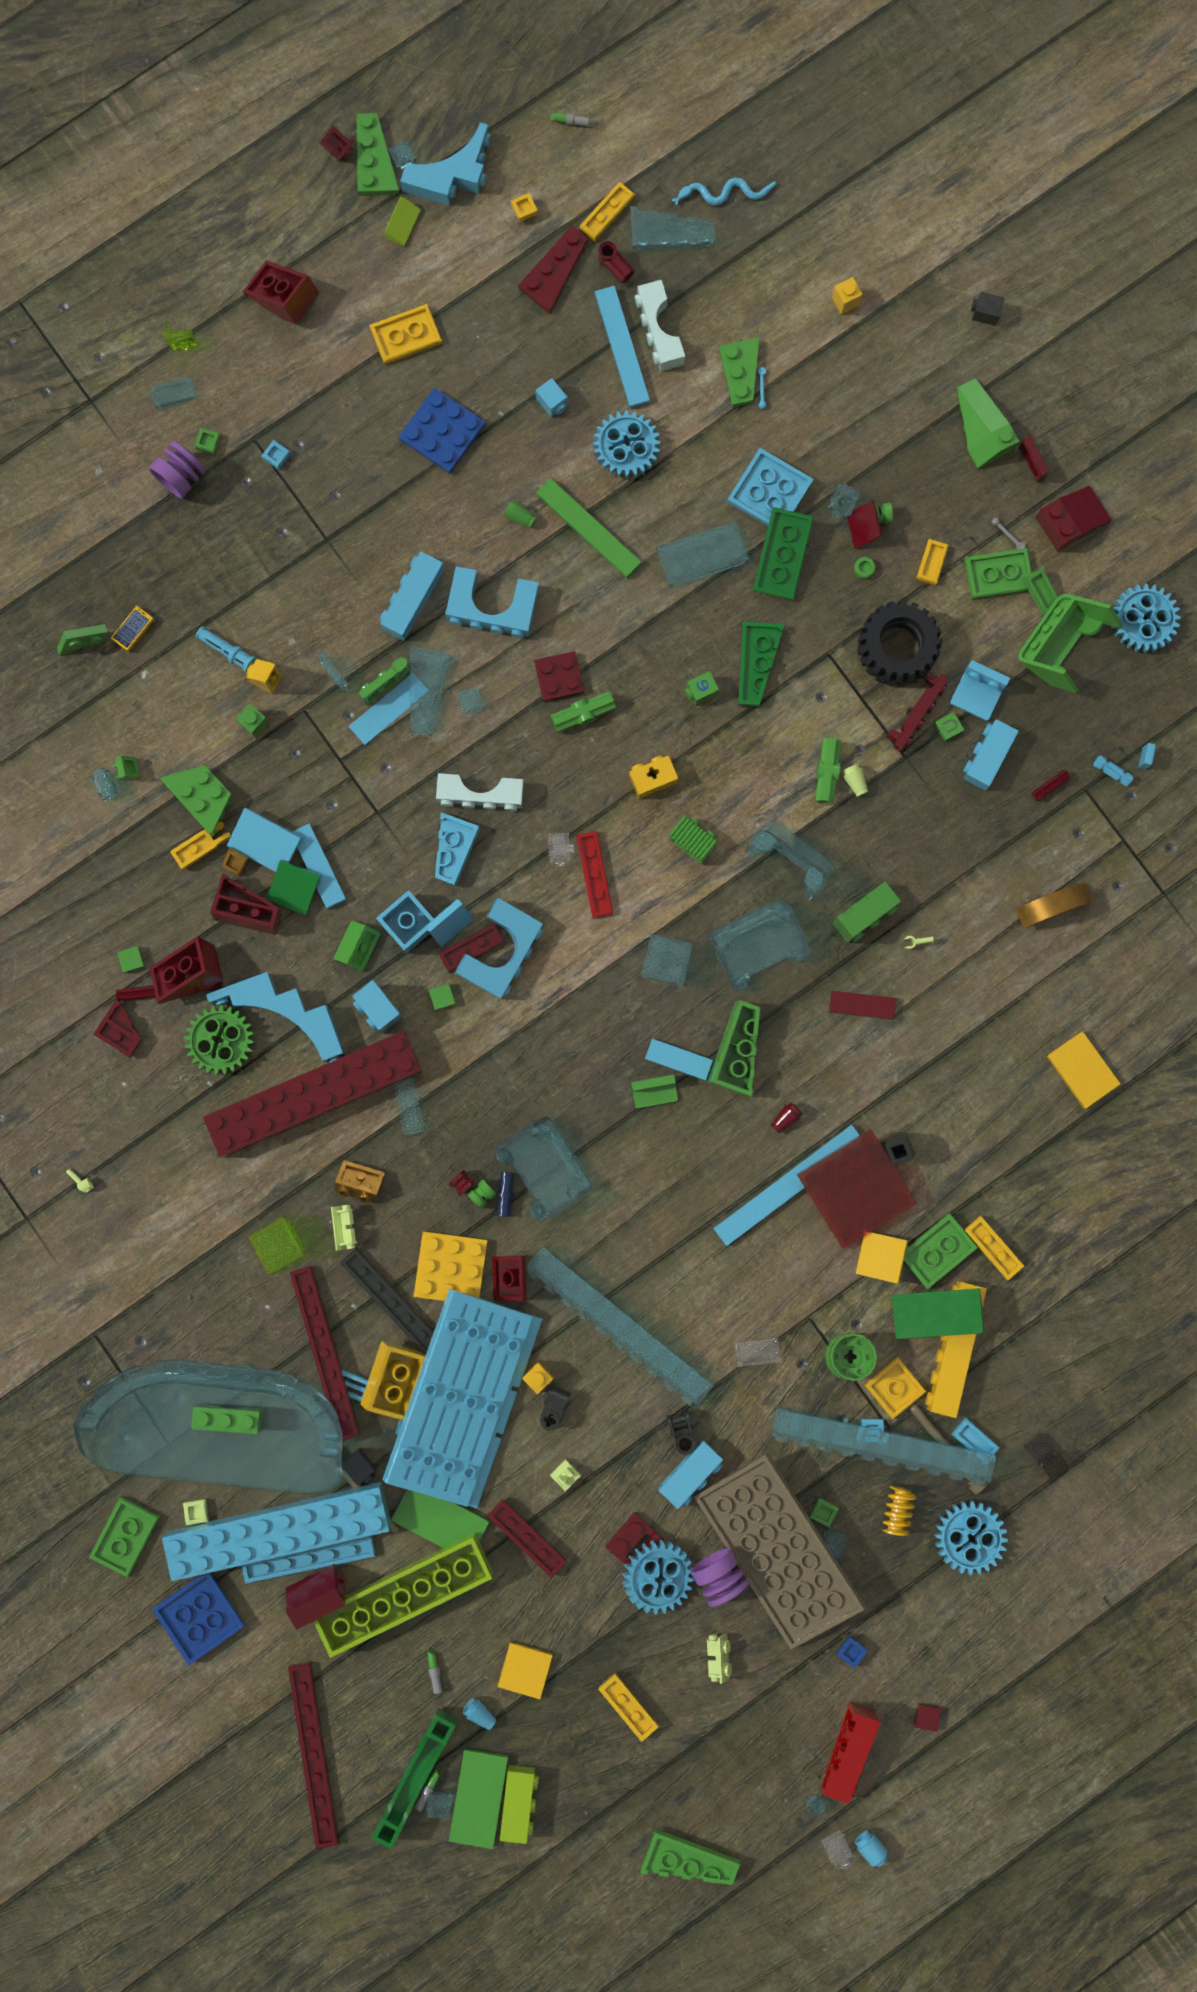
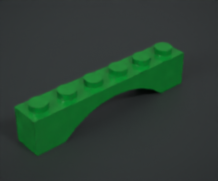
[371,1708,458,1849]

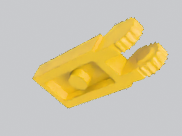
[170,822,231,870]

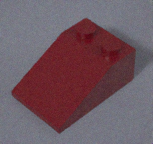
[242,260,320,324]
[1036,485,1112,552]
[150,936,223,1004]

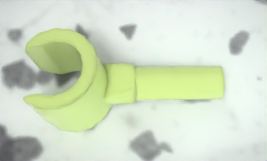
[903,936,934,950]
[66,1169,94,1193]

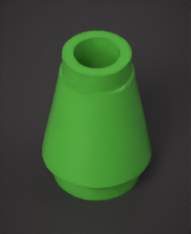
[504,500,536,528]

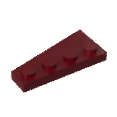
[518,226,588,314]

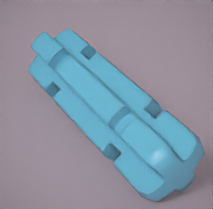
[1093,755,1134,786]

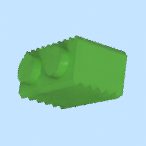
[668,816,718,865]

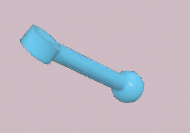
[758,367,767,409]

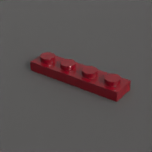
[487,1498,567,1578]

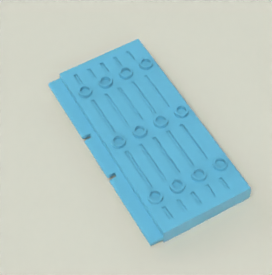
[383,1288,543,1508]

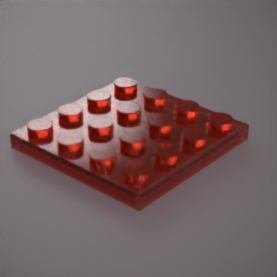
[796,1129,917,1249]

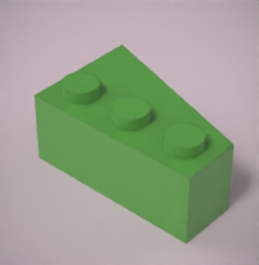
[832,881,901,943]

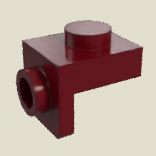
[319,126,355,161]

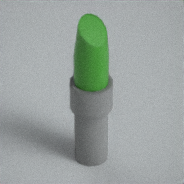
[550,113,590,127]
[428,1649,442,1694]
[414,1768,440,1811]

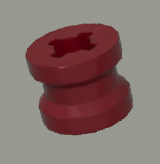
[449,1170,476,1197]

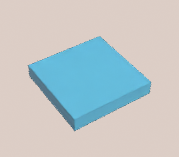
[425,899,474,947]

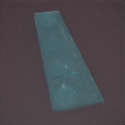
[630,206,715,249]
[409,645,451,737]

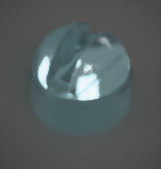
[806,1795,825,1816]

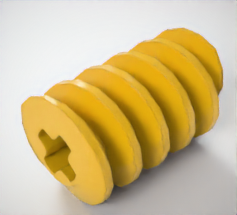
[882,1486,917,1536]

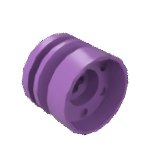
[148,441,206,499]
[691,1548,749,1607]

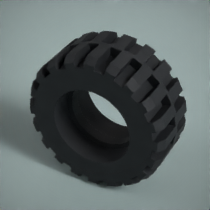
[857,601,942,687]

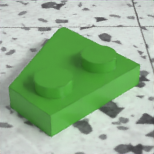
[57,624,107,655]

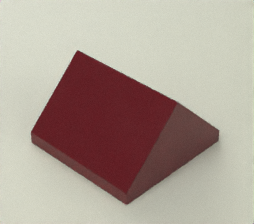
[492,1255,528,1301]

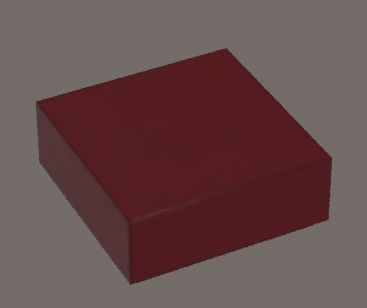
[914,1703,941,1732]

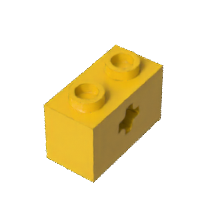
[629,755,678,799]

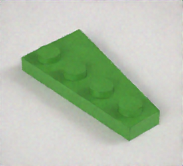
[640,1828,740,1885]

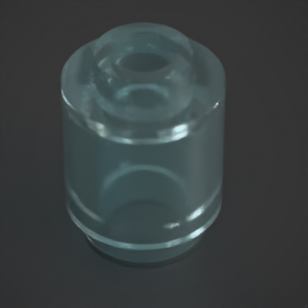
[90,768,119,801]

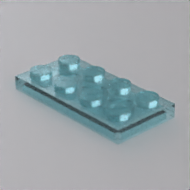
[656,521,749,587]

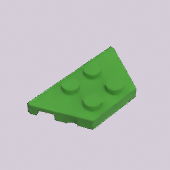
[160,765,233,837]

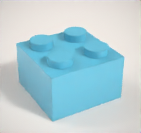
[376,890,434,953]
[352,980,404,1034]

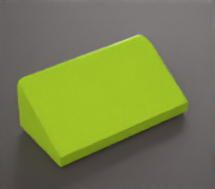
[385,197,421,247]

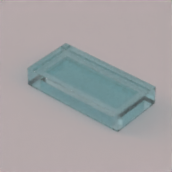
[150,377,197,409]
[316,650,350,692]

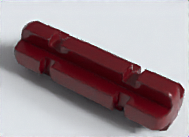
[1031,770,1071,802]

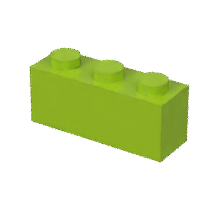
[500,1765,539,1844]

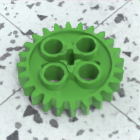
[184,1005,255,1075]

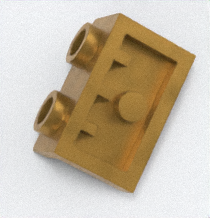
[335,1160,385,1204]

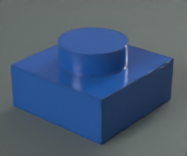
[836,1635,868,1669]

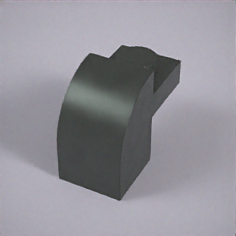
[867,1132,915,1166]

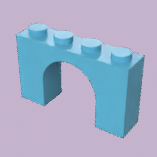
[445,566,539,638]
[454,898,543,999]

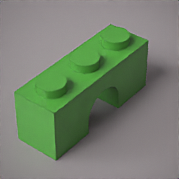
[191,1404,264,1434]

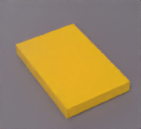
[369,304,442,365]
[1046,1031,1120,1109]

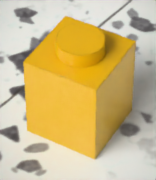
[832,277,863,315]
[522,1361,554,1394]

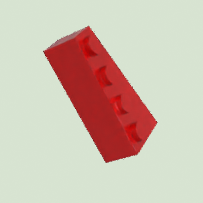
[820,1702,881,1804]

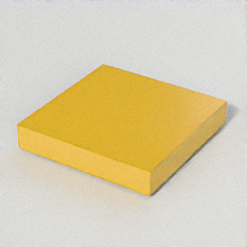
[856,1231,908,1284]
[864,1357,926,1419]
[498,1641,553,1699]

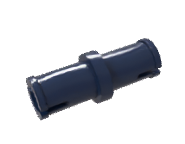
[497,1172,514,1217]

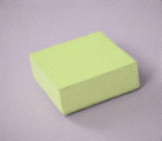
[183,1499,209,1525]

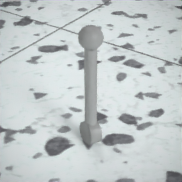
[992,518,1025,549]

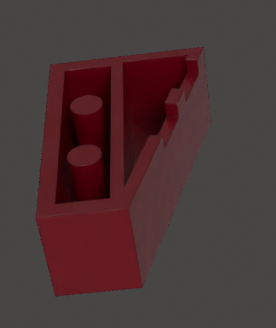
[210,873,282,935]

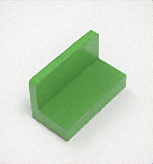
[334,921,381,972]
[631,1075,678,1109]

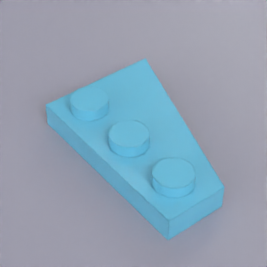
[435,812,481,886]

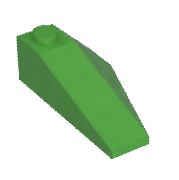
[957,378,1019,469]

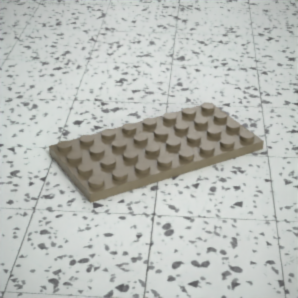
[694,1453,866,1649]

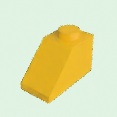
[246,659,282,694]

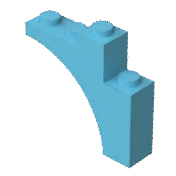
[400,123,491,206]

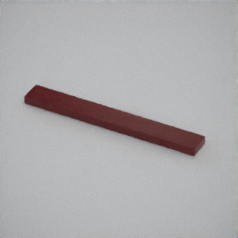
[290,1266,361,1442]
[288,1661,339,1849]

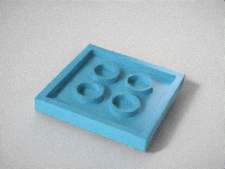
[727,448,814,526]

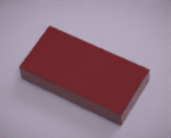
[1019,436,1049,483]

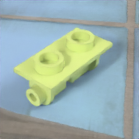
[331,1205,357,1251]
[707,1633,732,1684]

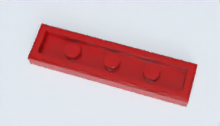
[576,831,613,919]

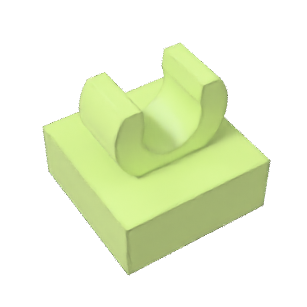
[550,1459,581,1491]

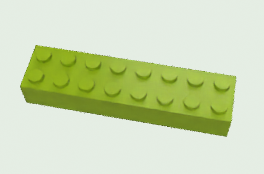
[313,1533,494,1658]

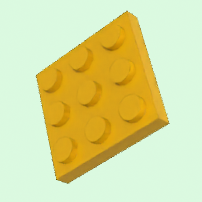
[413,1231,488,1301]

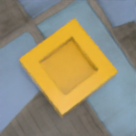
[511,193,538,223]

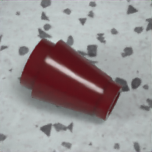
[771,1102,802,1134]

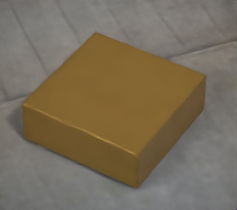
[221,847,250,877]

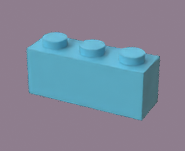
[963,719,1018,791]
[658,1439,723,1509]

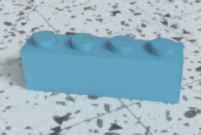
[379,551,445,641]

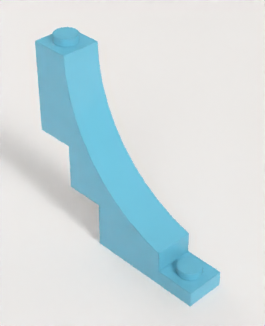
[206,972,346,1063]

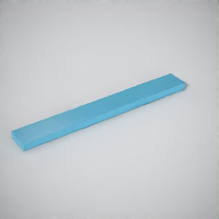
[713,1125,865,1246]

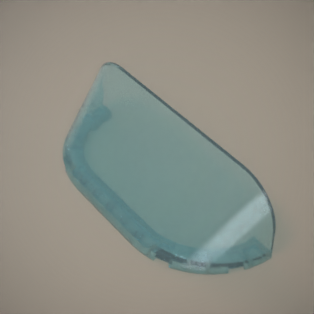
[73,1360,343,1494]

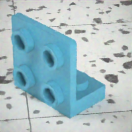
[950,660,1010,721]

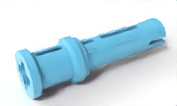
[196,626,257,673]

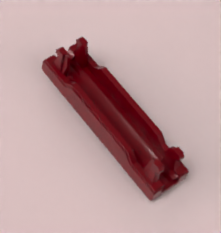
[886,672,948,752]

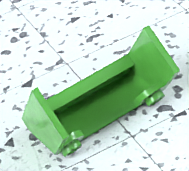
[1018,594,1124,694]

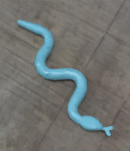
[672,177,777,206]

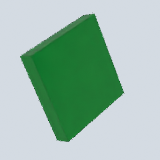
[266,860,321,915]

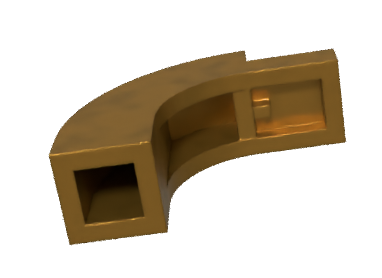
[1016,882,1093,928]

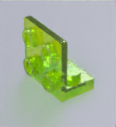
[249,1216,307,1274]

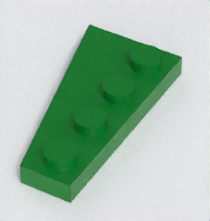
[738,621,785,707]

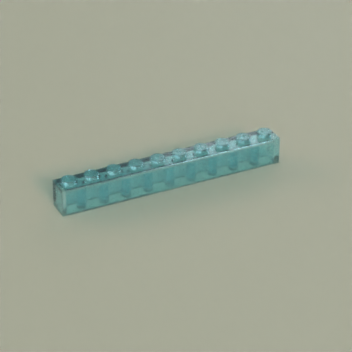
[526,1246,713,1406]
[771,1407,996,1485]

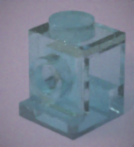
[827,483,861,518]

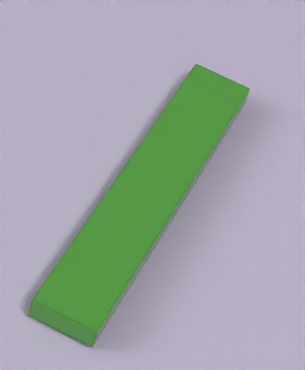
[536,478,641,579]

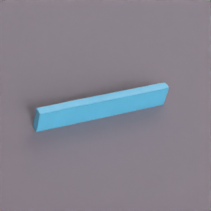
[595,286,650,408]
[242,1535,376,1584]

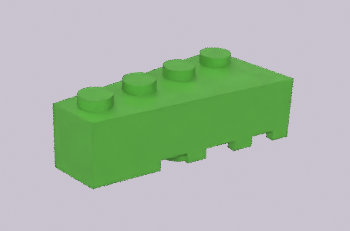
[707,1000,760,1096]

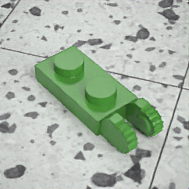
[358,657,411,705]

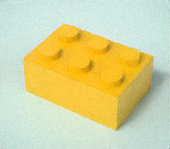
[360,1341,426,1420]

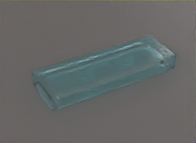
[393,1076,426,1136]

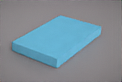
[227,807,302,872]

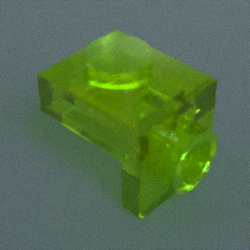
[163,322,197,350]

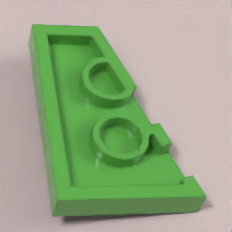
[719,337,760,408]

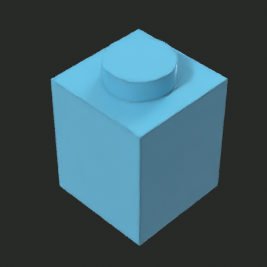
[535,378,568,418]

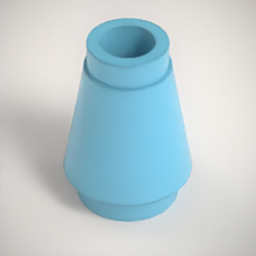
[462,1698,496,1730]

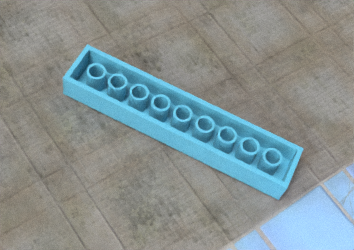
[162,1482,392,1582]

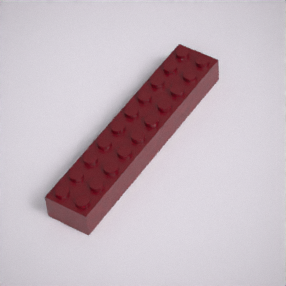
[203,1031,423,1158]

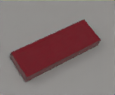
[438,923,505,973]
[829,991,896,1020]

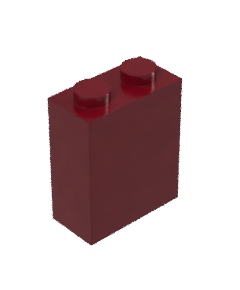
[286,1564,347,1630]

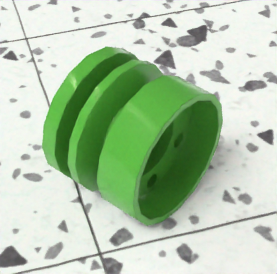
[825,1333,877,1381]

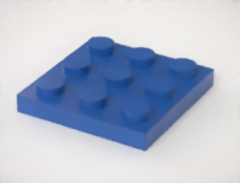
[398,388,486,474]
[152,1572,246,1666]

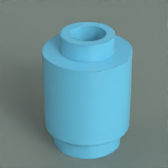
[855,1830,888,1867]

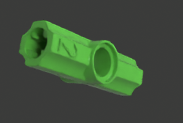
[550,691,616,733]
[815,738,841,804]

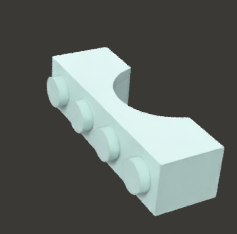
[634,280,685,372]
[436,773,524,811]

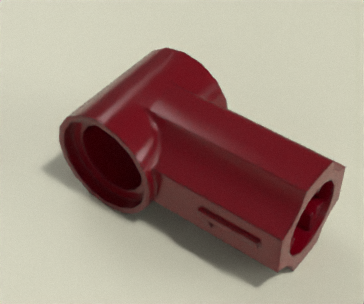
[598,241,635,284]

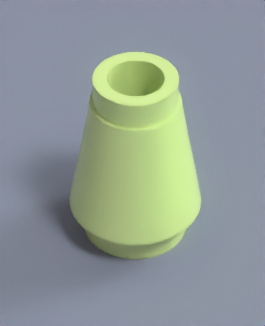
[842,763,868,796]

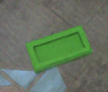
[1022,567,1058,615]

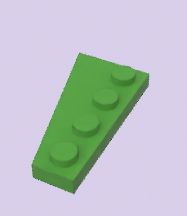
[357,113,400,196]

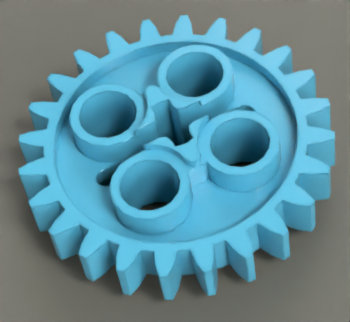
[593,410,661,479]
[1111,583,1181,653]
[934,1500,1008,1575]
[622,1540,694,1615]

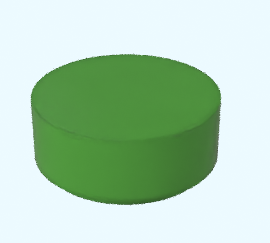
[854,557,876,580]

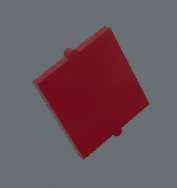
[847,500,883,549]

